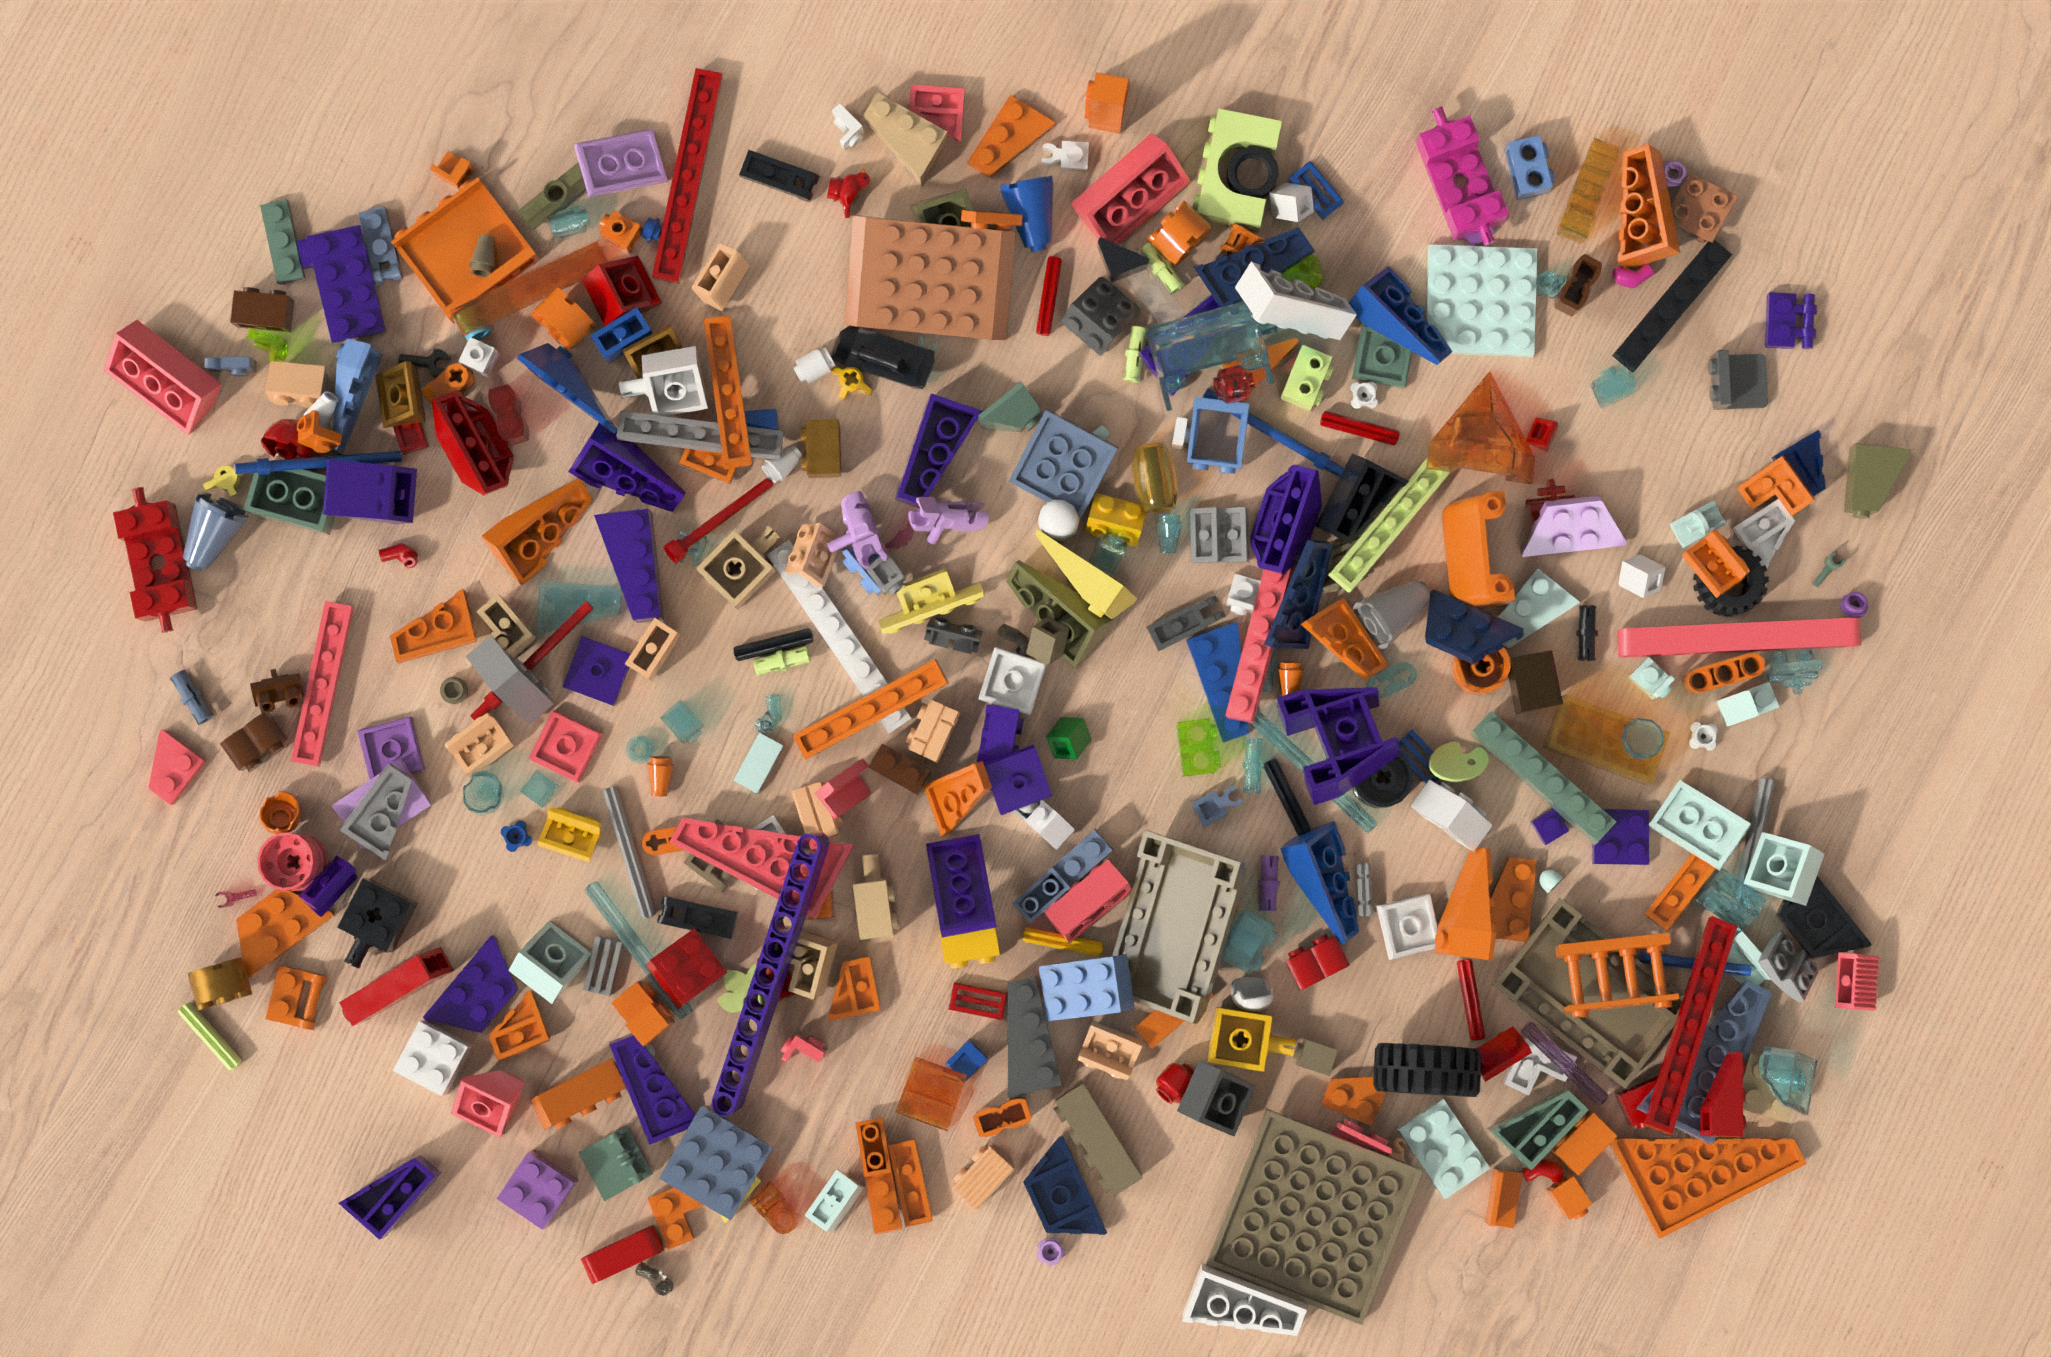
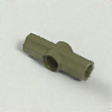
[518,162,586,230]

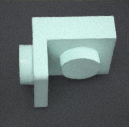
[1628,657,1676,700]

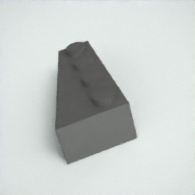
[1008,976,1062,1098]

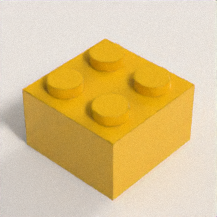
[939,928,1000,969]

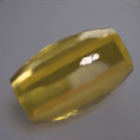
[1132,443,1178,513]

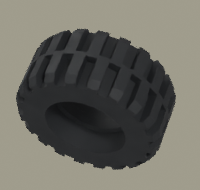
[1373,1043,1482,1097]

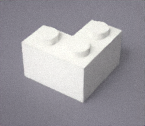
[1411,780,1493,852]

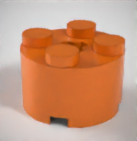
[1148,201,1212,266]
[530,287,596,351]
[1451,647,1511,695]

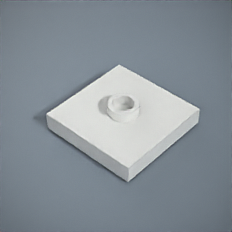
[978,647,1046,716]
[1376,893,1438,960]

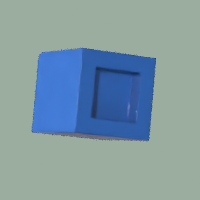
[945,1039,988,1081]

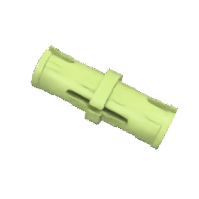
[1139,242,1185,295]
[1123,326,1149,383]
[753,646,811,676]

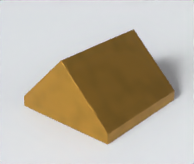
[622,325,683,379]
[375,361,426,428]

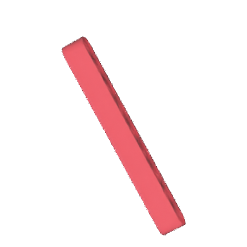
[1617,618,1861,658]

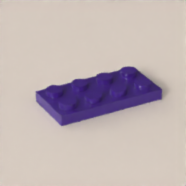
[306,225,386,343]
[926,834,997,938]

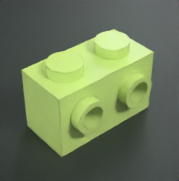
[1280,345,1334,411]

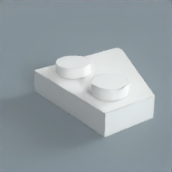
[1732,499,1795,568]

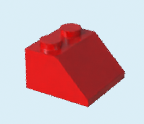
[581,255,662,326]

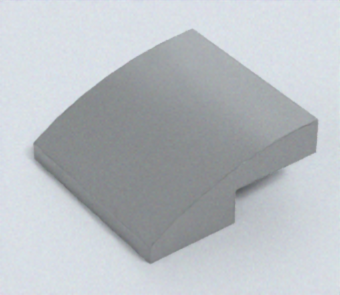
[1190,507,1249,563]

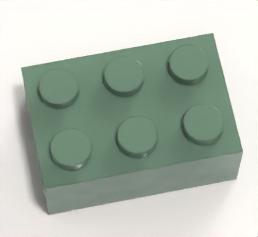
[244,458,335,535]

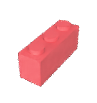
[1045,860,1132,944]

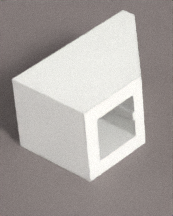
[1014,800,1075,850]

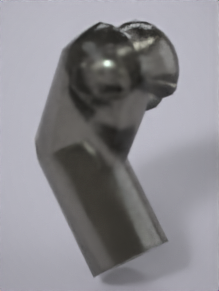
[998,624,1030,657]
[635,1262,674,1296]

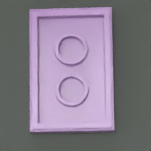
[574,129,668,198]
[331,759,432,850]

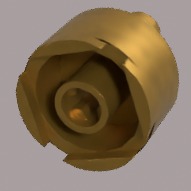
[188,957,253,1011]

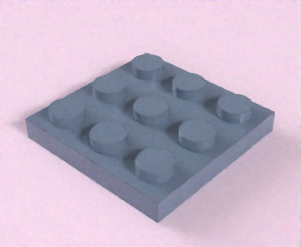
[1009,409,1119,520]
[659,1105,773,1220]

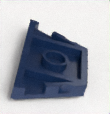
[1425,589,1524,664]
[1023,1135,1107,1235]

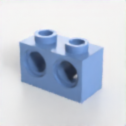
[1504,135,1555,200]

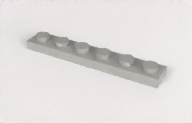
[617,411,784,460]

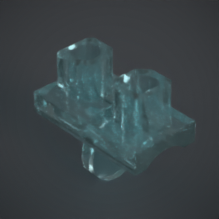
[1767,649,1822,695]

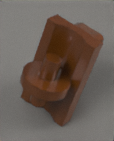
[250,669,305,713]

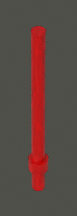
[470,601,594,721]

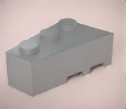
[466,635,555,725]

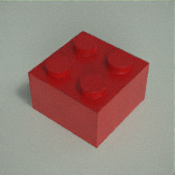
[646,928,727,1010]

